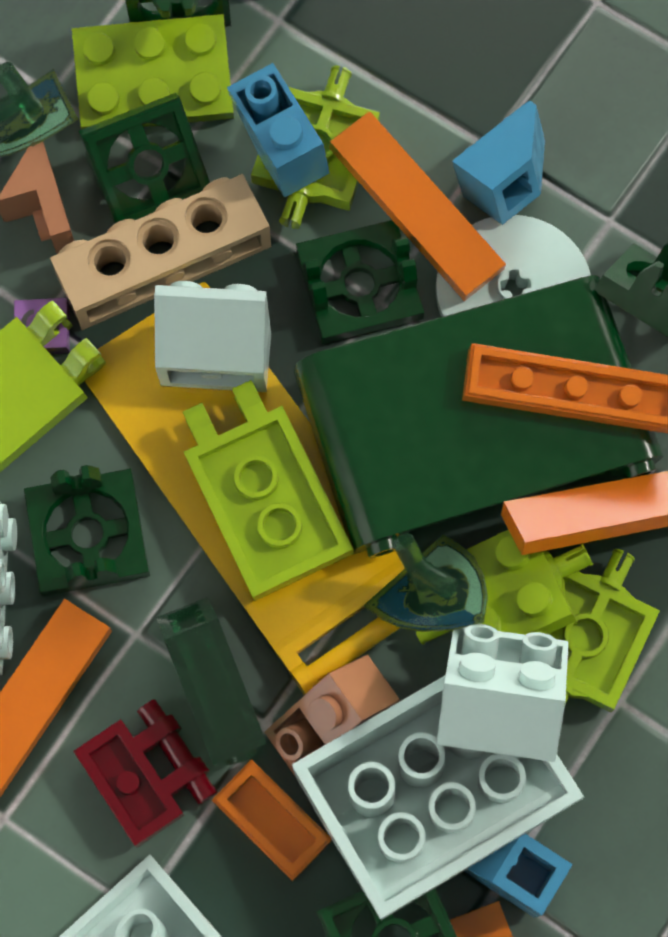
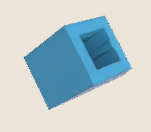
[227,63,330,198]
[452,100,545,225]
[464,834,573,918]

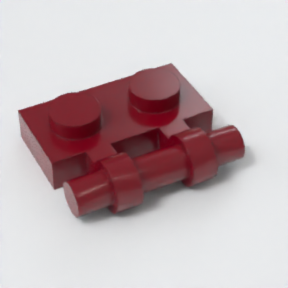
[73,699,217,848]

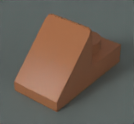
[0,138,74,254]

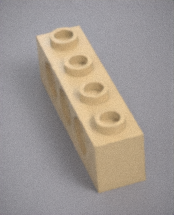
[50,174,271,330]

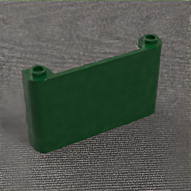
[294,275,664,558]

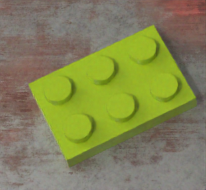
[72,14,234,129]

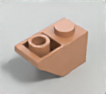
[264,654,400,776]

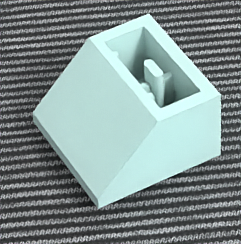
[154,281,271,392]
[437,624,568,762]

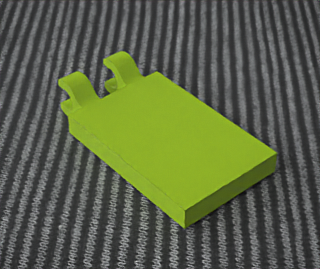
[0,300,106,472]
[183,380,354,601]

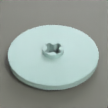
[435,215,591,317]

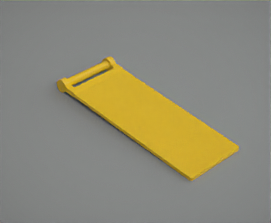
[84,282,416,695]

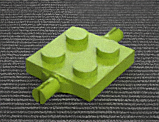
[251,65,380,229]
[415,530,593,645]
[548,549,660,713]

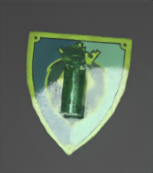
[0,62,78,157]
[364,534,488,632]

